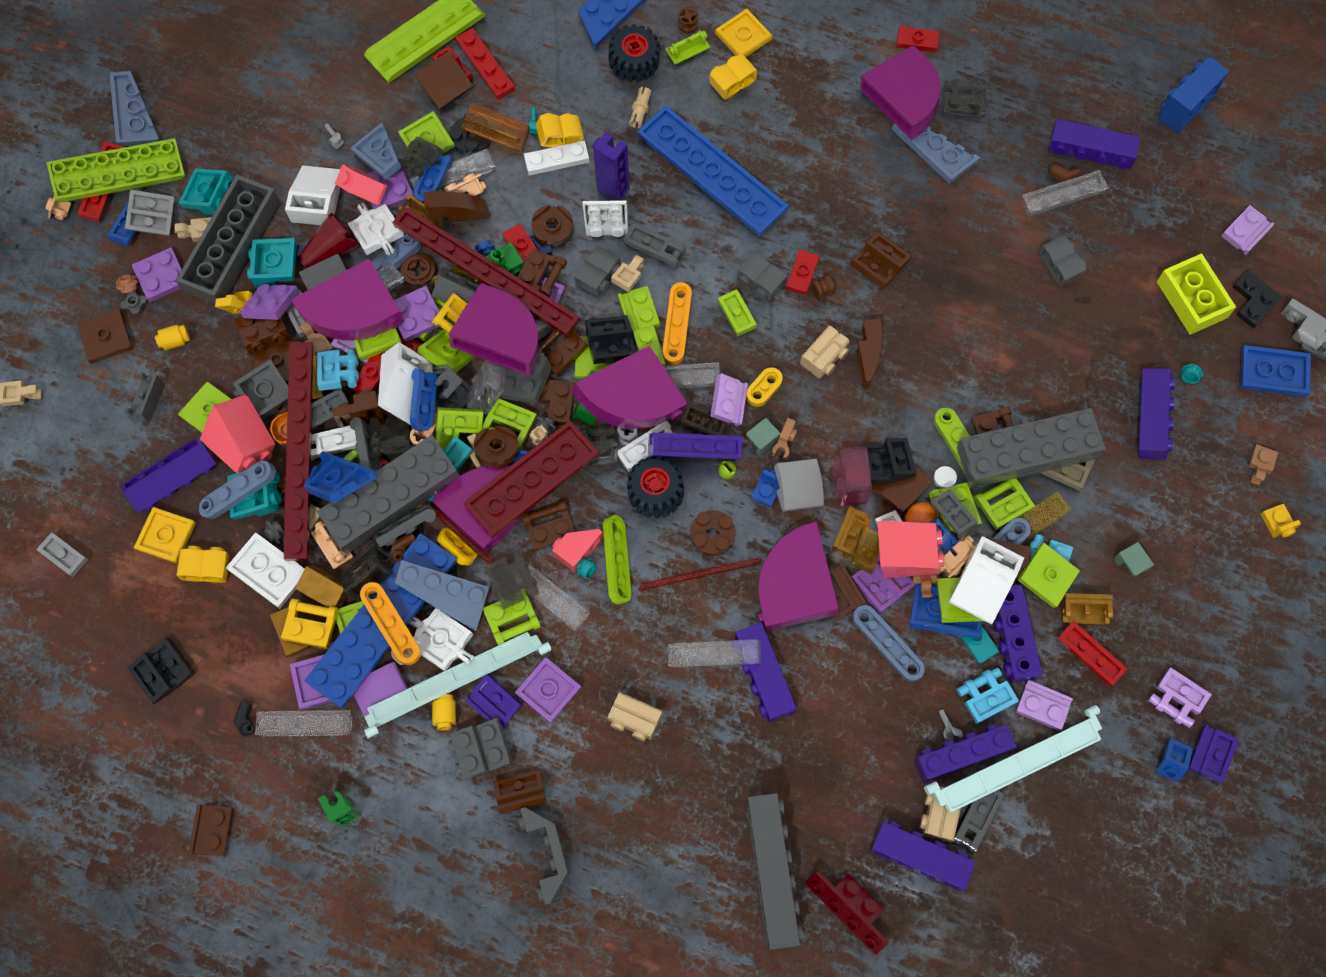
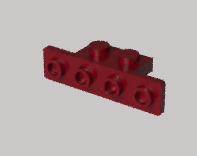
[805,870,889,955]

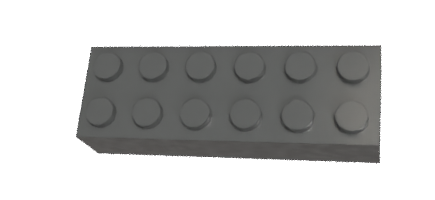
[176,175,280,304]
[957,408,1106,489]
[316,435,461,554]
[746,793,803,952]

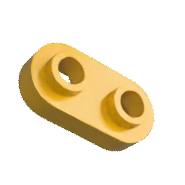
[746,368,783,407]
[437,527,477,566]

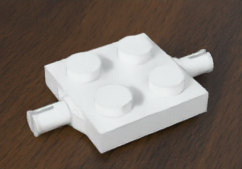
[348,203,404,255]
[409,608,474,671]

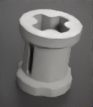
[618,427,638,446]

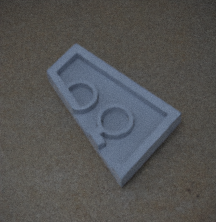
[350,123,401,180]

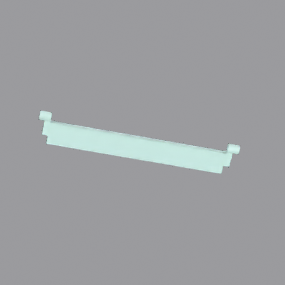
[364,632,551,738]
[924,705,1102,813]

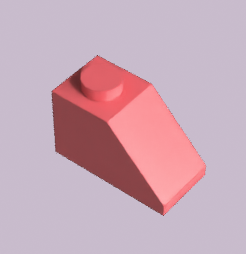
[335,164,387,205]
[552,529,603,573]

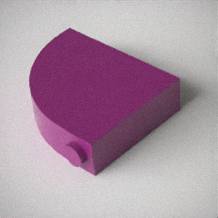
[860,45,940,140]
[291,259,405,341]
[449,283,539,376]
[571,346,688,429]
[432,466,537,555]
[758,522,840,631]

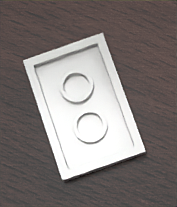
[226,532,304,609]

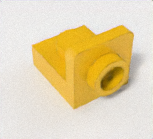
[215,291,252,314]
[1261,504,1301,538]

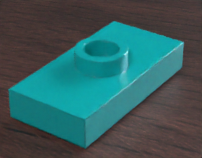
[959,627,1000,665]

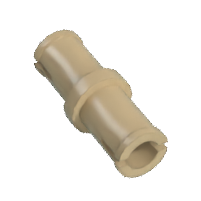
[629,87,652,128]

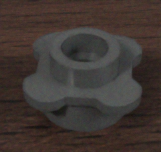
[121,291,147,314]
[535,417,556,437]
[264,521,284,545]

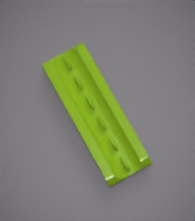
[364,0,485,83]
[46,138,185,202]

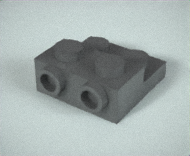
[495,353,552,404]
[233,359,288,421]
[449,718,513,781]

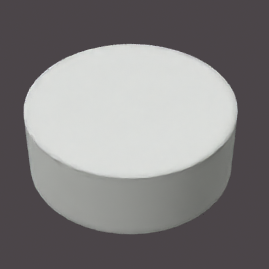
[933,466,957,489]

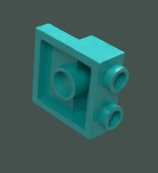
[178,168,234,215]
[247,238,297,286]
[227,470,282,520]

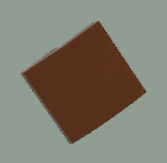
[415,51,473,109]
[850,232,912,289]
[868,466,934,514]

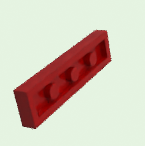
[455,28,515,100]
[77,141,125,223]

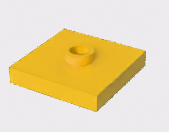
[715,9,772,57]
[134,507,196,564]

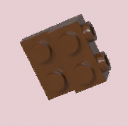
[235,316,291,356]
[332,390,388,428]

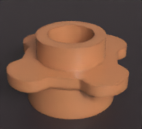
[115,275,138,293]

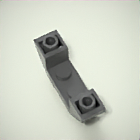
[518,807,569,906]

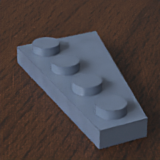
[109,71,159,147]
[892,123,981,184]
[393,560,489,631]

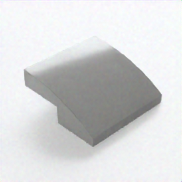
[125,190,174,236]
[774,459,824,512]

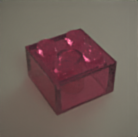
[832,446,872,506]

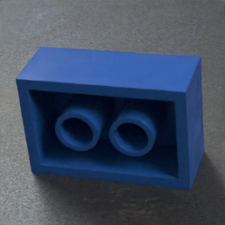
[1158,56,1229,133]

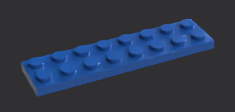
[637,105,789,237]
[304,533,457,709]

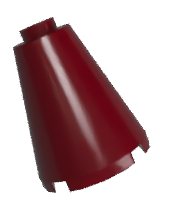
[300,212,360,268]

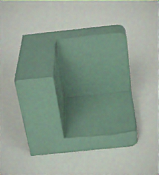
[746,418,781,457]
[1113,542,1154,576]

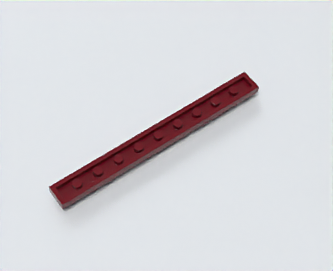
[392,207,580,337]
[284,342,314,561]

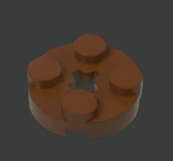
[531,205,574,248]
[474,426,519,469]
[690,510,736,556]

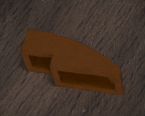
[423,191,490,223]
[856,318,882,390]

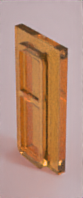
[461,102,529,151]

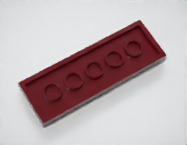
[463,420,599,539]

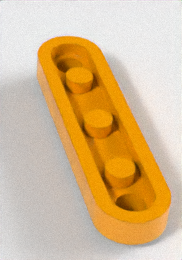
[662,282,692,365]
[360,582,421,665]

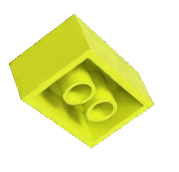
[1157,254,1236,335]

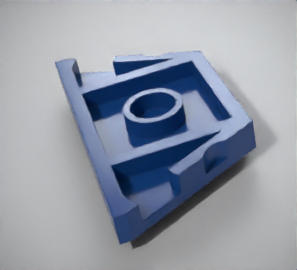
[578,0,646,49]
[303,451,378,503]

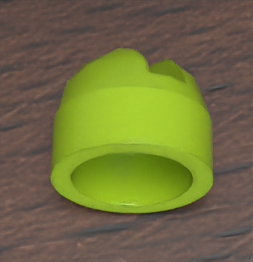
[718,460,736,479]

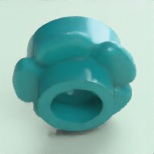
[1181,364,1203,384]
[576,557,597,579]

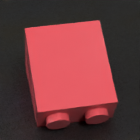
[200,394,275,473]
[878,521,944,578]

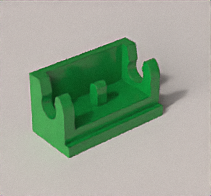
[318,791,361,828]

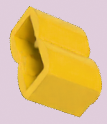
[709,54,757,100]
[536,113,584,147]
[177,546,230,583]

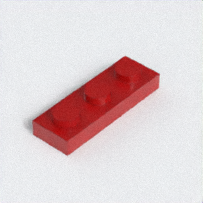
[1057,621,1127,687]

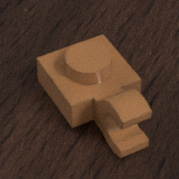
[299,322,333,357]
[772,418,798,461]
[1248,444,1278,486]
[912,574,937,598]

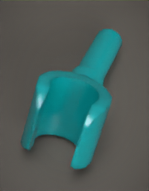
[529,107,538,134]

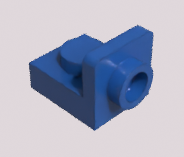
[751,469,780,508]
[1156,738,1193,782]

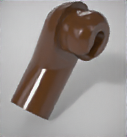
[1048,163,1081,182]
[390,532,416,562]

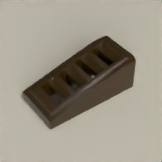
[677,402,727,435]

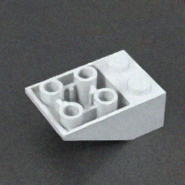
[285,165,341,225]
[583,201,628,237]
[378,342,433,425]
[949,536,1024,625]

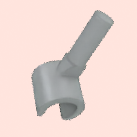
[325,123,344,149]
[939,709,963,741]

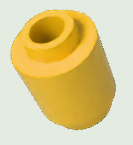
[155,324,190,351]
[432,694,456,730]

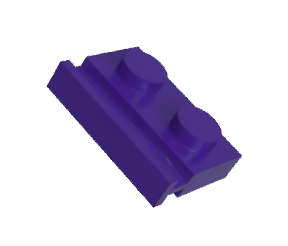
[465,674,523,729]
[1188,725,1239,784]

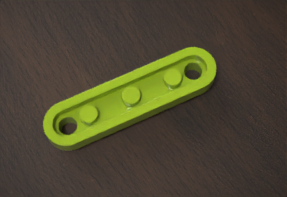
[934,408,986,487]
[603,515,631,605]

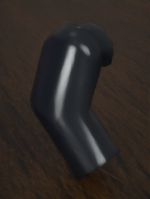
[234,702,255,737]

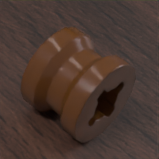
[678,7,698,34]
[810,274,835,301]

